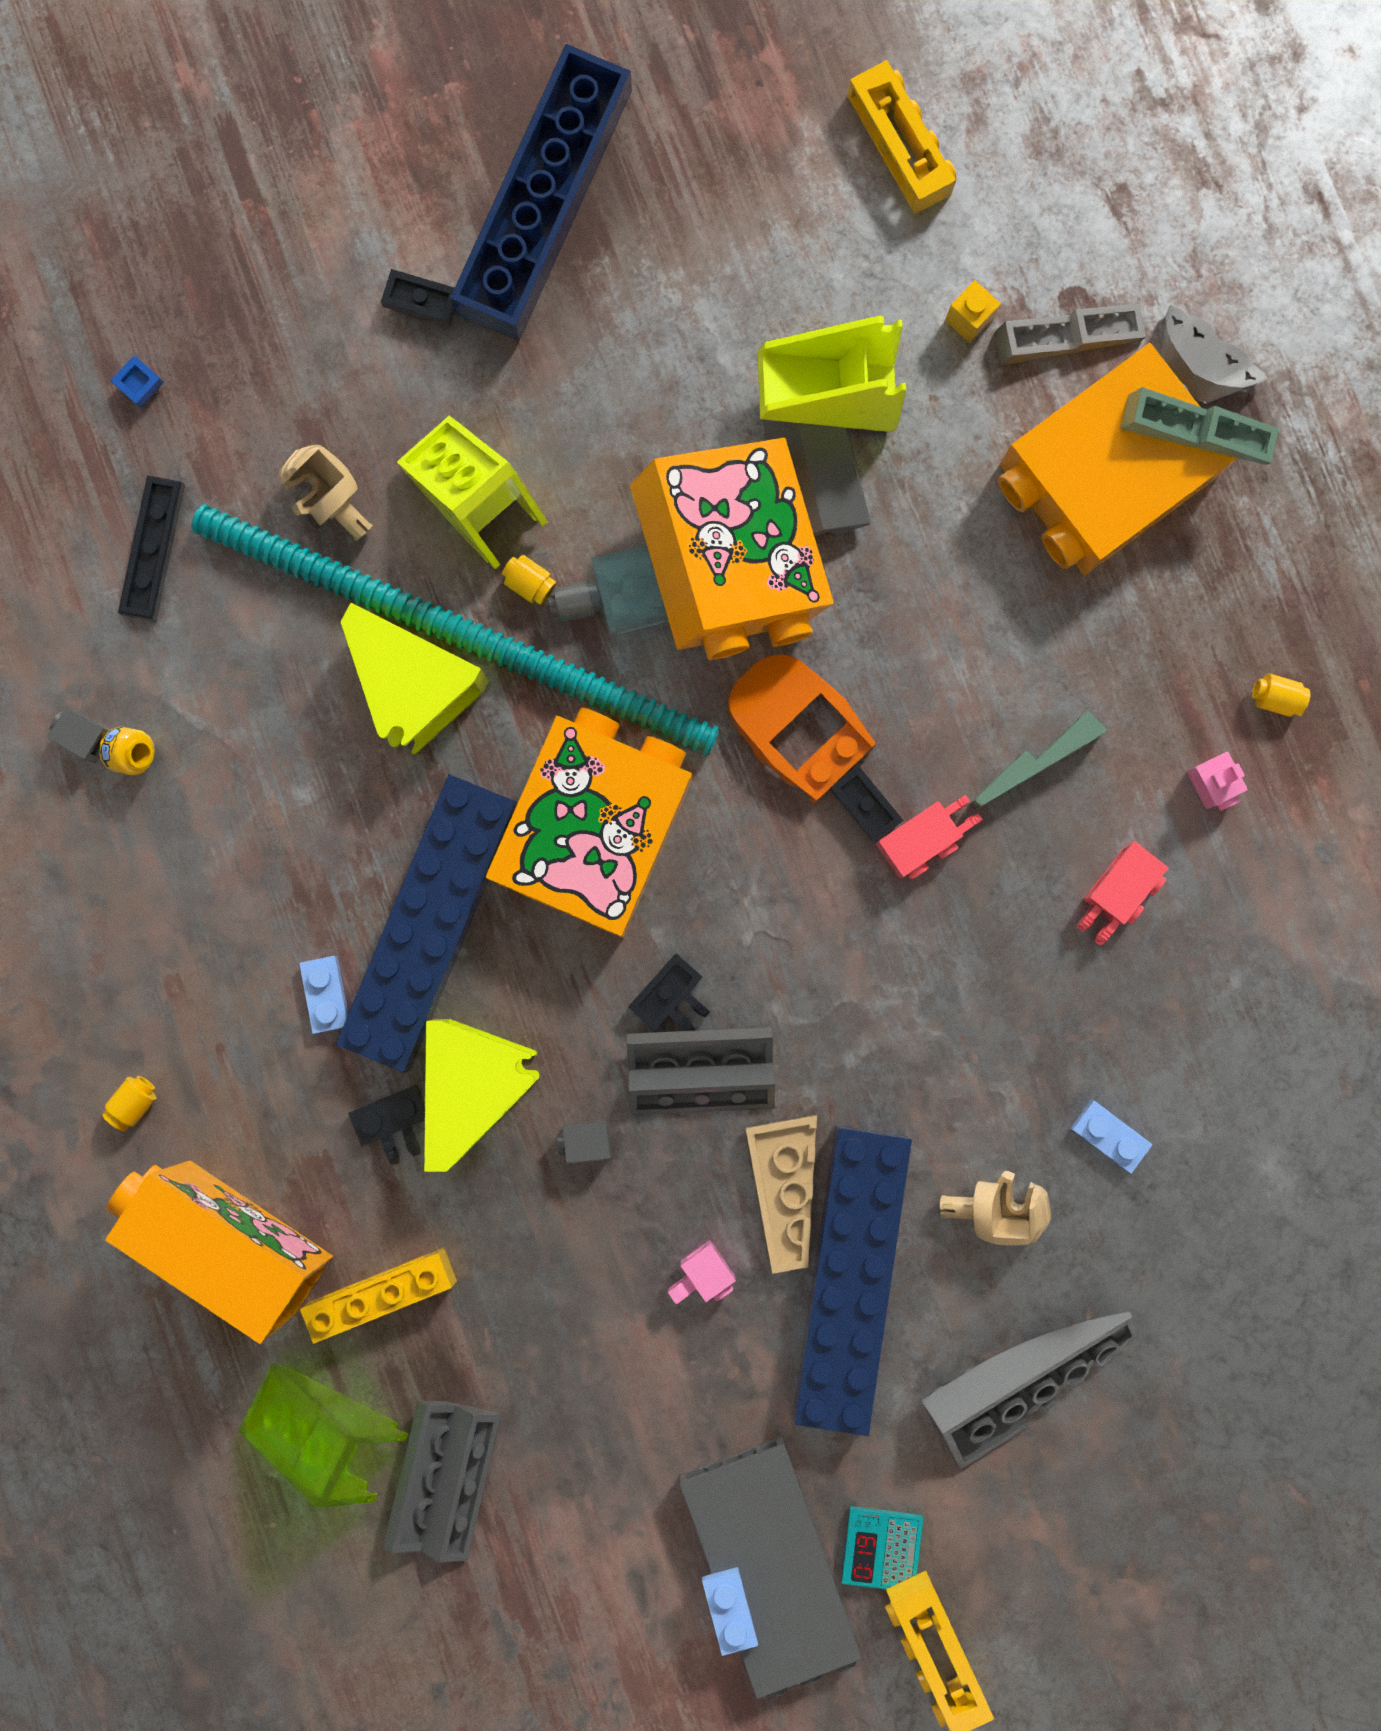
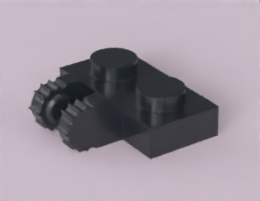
[628,953,710,1031]
[348,1085,425,1165]

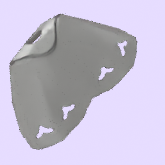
[1161,304,1267,404]

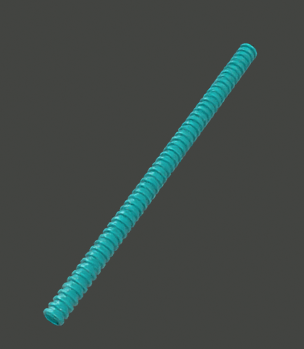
[191,504,719,756]

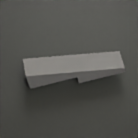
[994,304,1146,366]

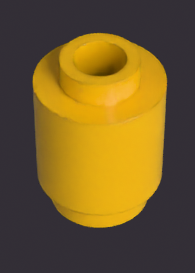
[502,555,557,606]
[1252,673,1310,717]
[102,1076,157,1132]

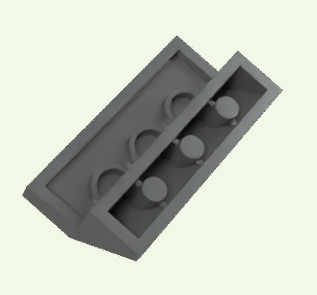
[759,404,871,537]
[626,1027,775,1115]
[383,1401,501,1562]

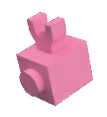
[1186,751,1248,811]
[668,1240,736,1304]

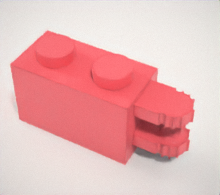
[875,795,983,880]
[1077,841,1169,946]

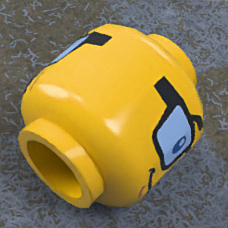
[99,726,155,776]

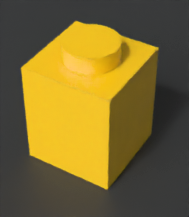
[945,280,1001,344]

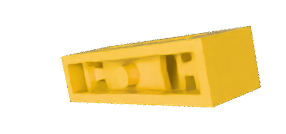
[847,60,957,214]
[300,1247,457,1344]
[885,1571,994,1731]

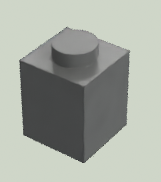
[47,707,109,764]
[557,1119,612,1164]

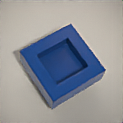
[110,355,164,408]

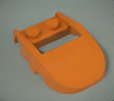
[727,655,876,804]

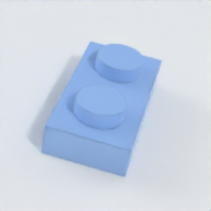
[299,956,348,1034]
[1070,1100,1153,1174]
[702,1567,758,1656]

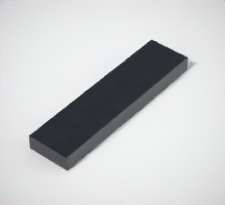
[118,475,185,622]

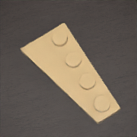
[745,1115,817,1274]

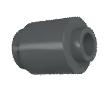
[548,581,602,623]

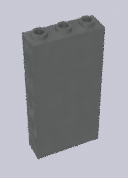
[680,1436,862,1699]

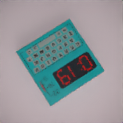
[841,1506,923,1589]

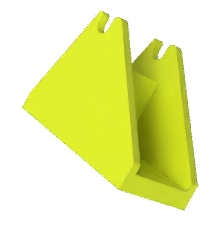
[757,316,906,432]
[397,415,548,569]
[341,603,489,755]
[424,1019,540,1172]

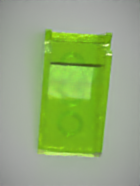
[239,1364,408,1508]

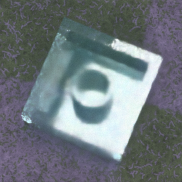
[591,545,669,636]

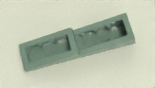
[1120,387,1279,465]
[970,711,1108,809]

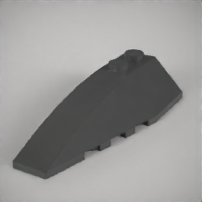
[921,1312,1139,1470]

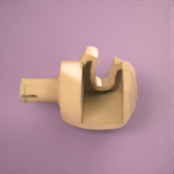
[279,445,373,541]
[940,1171,1051,1246]

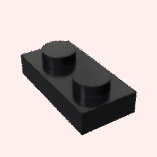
[381,269,455,327]
[830,765,904,844]

